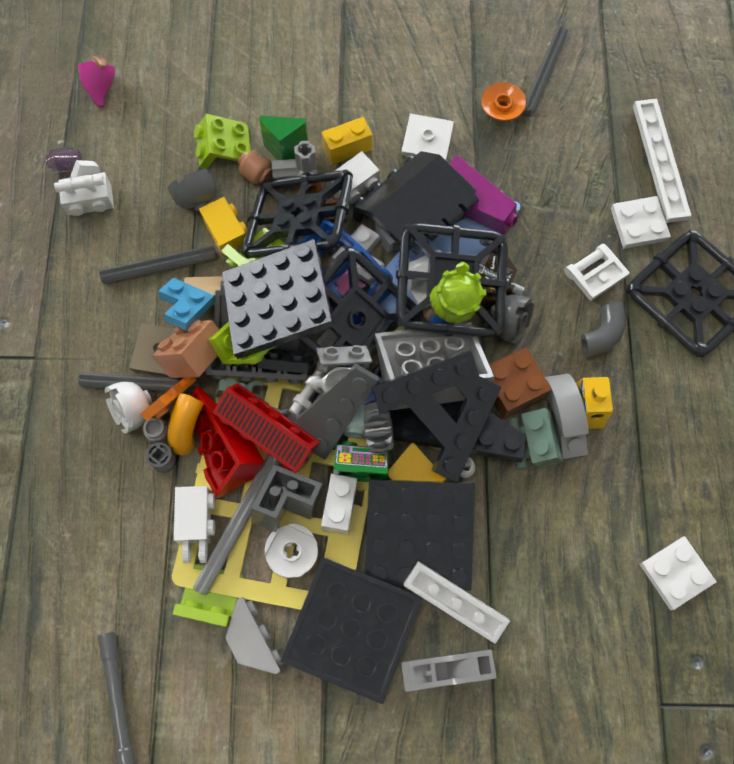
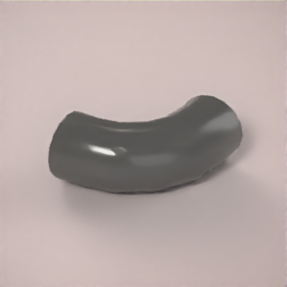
[581,302,626,358]

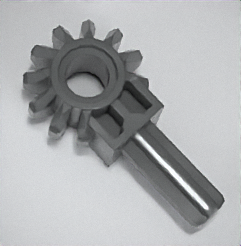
[364,378,394,453]

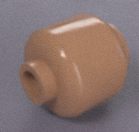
[238,150,272,185]

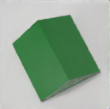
[259,116,308,160]

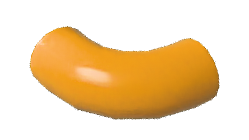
[167,393,203,456]

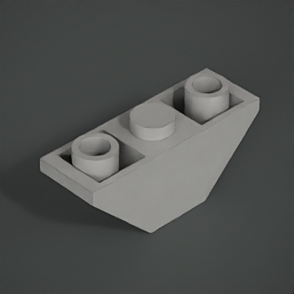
[226,597,284,674]

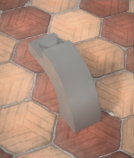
[545,373,589,459]
[401,650,497,692]

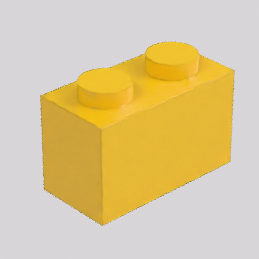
[321,117,373,165]
[199,197,247,256]

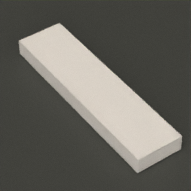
[404,561,510,644]

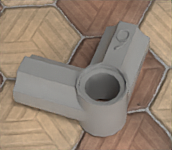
[272,141,318,179]

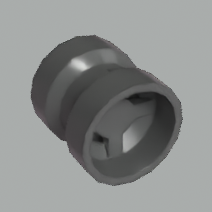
[146,442,177,473]

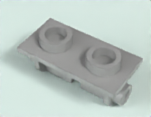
[316,345,372,374]

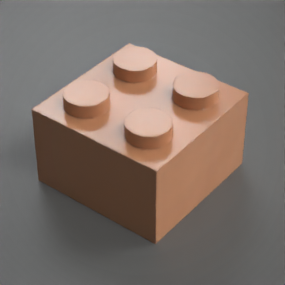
[152,320,219,378]

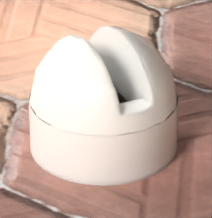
[460,457,475,478]

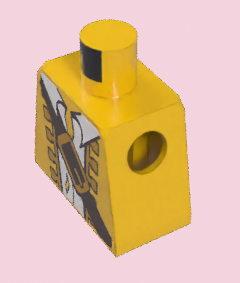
[576,377,613,429]

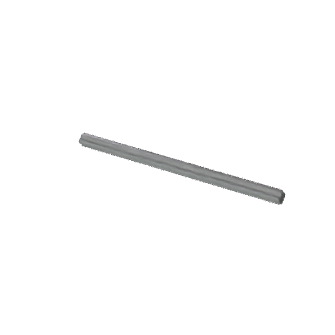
[193,367,327,595]

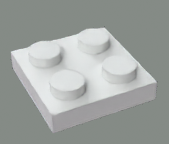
[610,196,671,249]
[639,536,716,610]

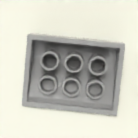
[375,322,494,410]

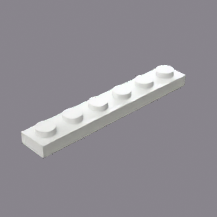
[633,99,691,223]

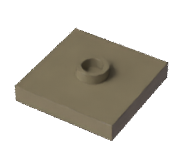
[129,323,179,379]

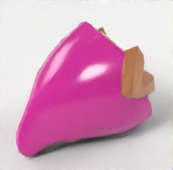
[78,56,115,107]

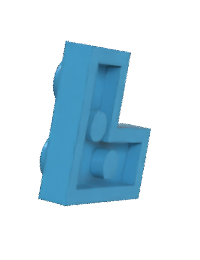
[159,278,215,331]

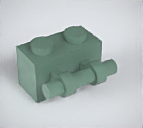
[508,408,564,470]

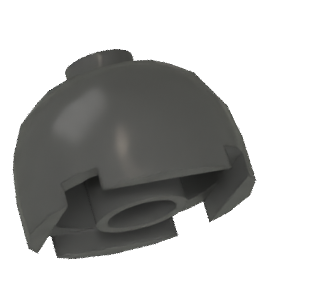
[168,169,216,212]
[490,294,534,345]

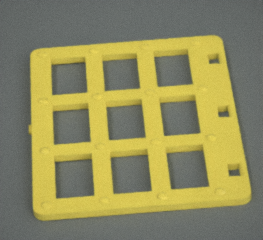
[172,376,369,610]

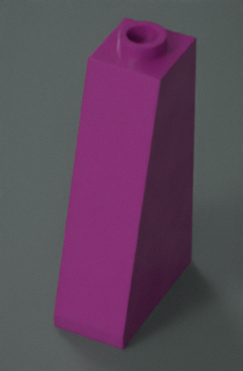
[450,155,518,235]

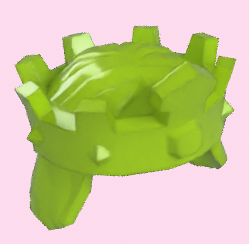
[430,262,486,323]

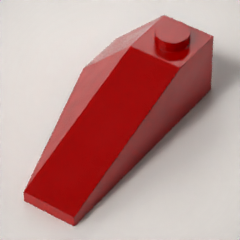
[191,387,265,498]

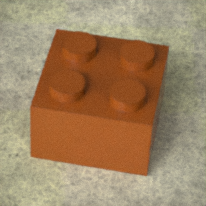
[489,347,552,419]

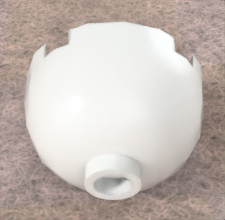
[104,382,152,434]

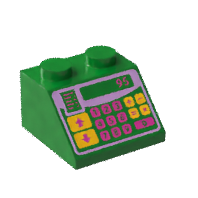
[334,441,388,483]

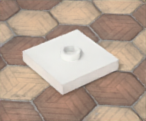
[401,114,454,160]

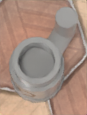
[143,407,174,444]

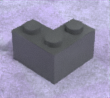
[251,465,322,532]

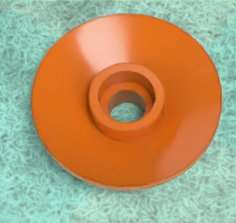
[481,82,526,121]

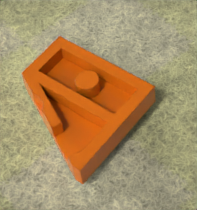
[140,377,197,421]

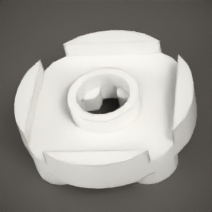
[265,524,318,579]

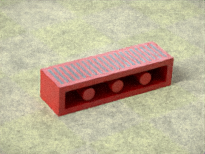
[212,383,320,473]

